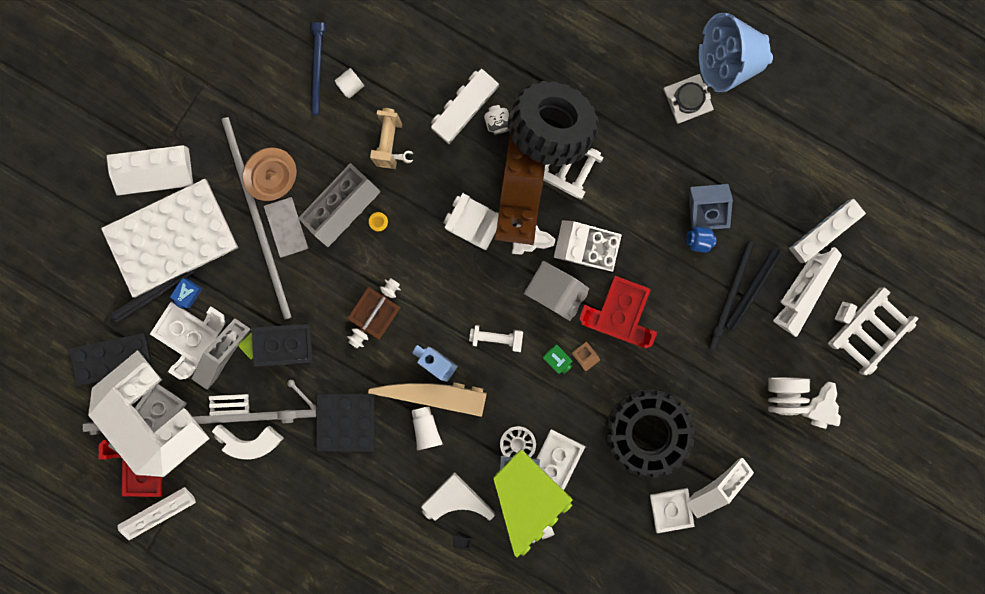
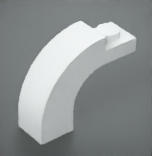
[212,424,284,459]

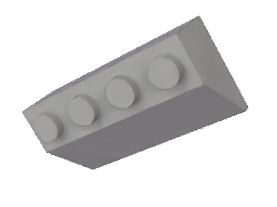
[298,163,381,247]

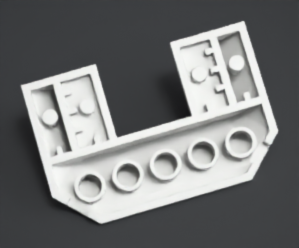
[88,350,210,477]

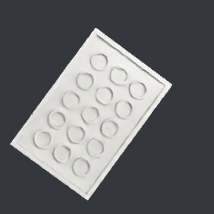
[101,179,238,298]

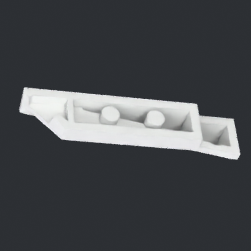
[774,247,841,337]

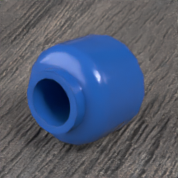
[686,227,716,253]

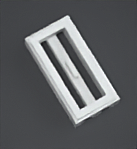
[209,394,249,416]

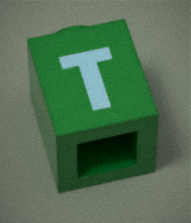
[542,344,572,374]

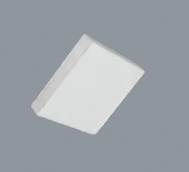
[650,488,695,533]

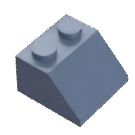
[689,184,733,229]

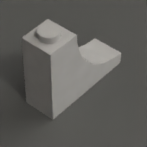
[192,318,250,390]

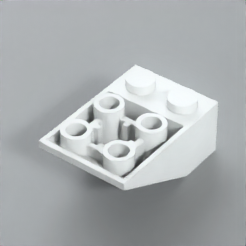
[554,220,621,272]

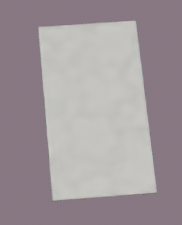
[264,197,308,258]

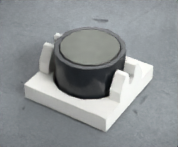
[664,74,714,124]

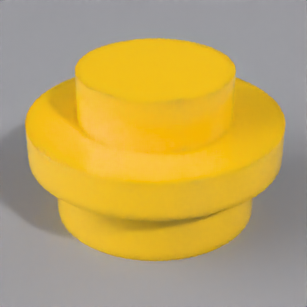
[369,212,388,231]

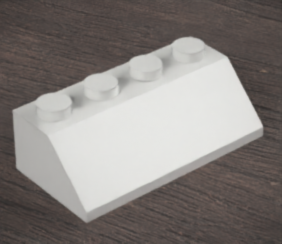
[107,145,193,195]

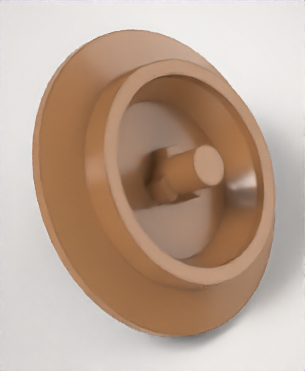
[242,148,297,201]

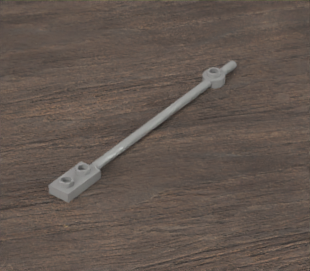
[83,409,316,435]

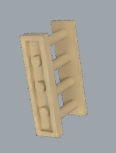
[370,108,402,169]

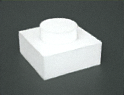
[835,302,857,324]

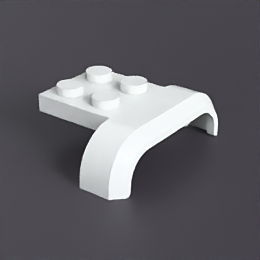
[150,302,225,380]

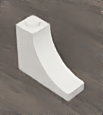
[686,458,754,518]
[421,472,495,521]

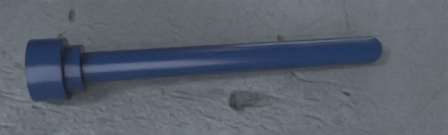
[310,22,326,116]

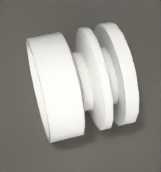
[768,378,810,415]

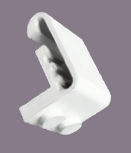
[443,193,499,250]

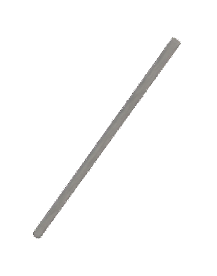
[221,117,292,320]

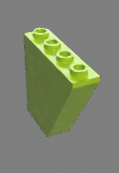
[494,449,572,557]

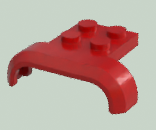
[579,276,657,348]
[99,439,162,497]

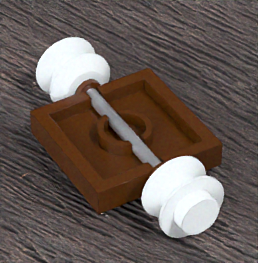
[347,278,401,348]

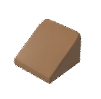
[572,342,600,371]

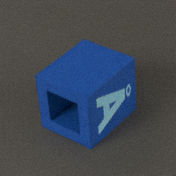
[170,278,203,309]

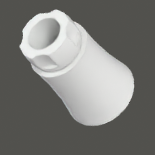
[412,407,443,451]

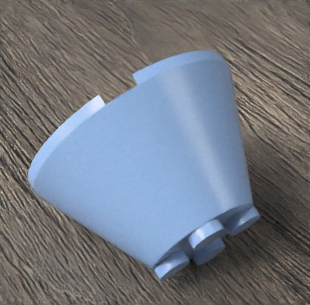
[699,13,773,92]

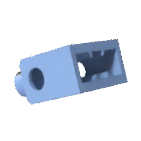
[413,344,458,382]

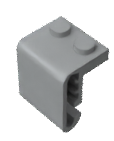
[523,261,590,321]

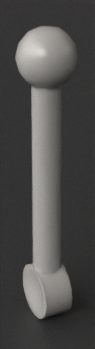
[287,380,317,409]

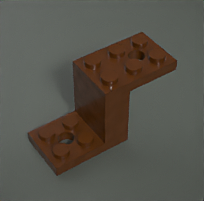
[495,135,545,245]

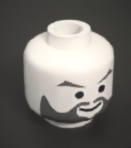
[484,105,509,135]

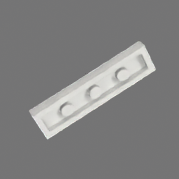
[117,487,196,540]

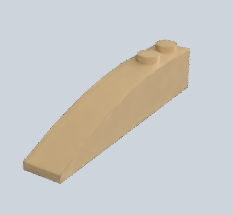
[368,383,487,417]

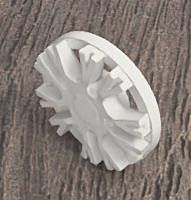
[500,426,536,458]

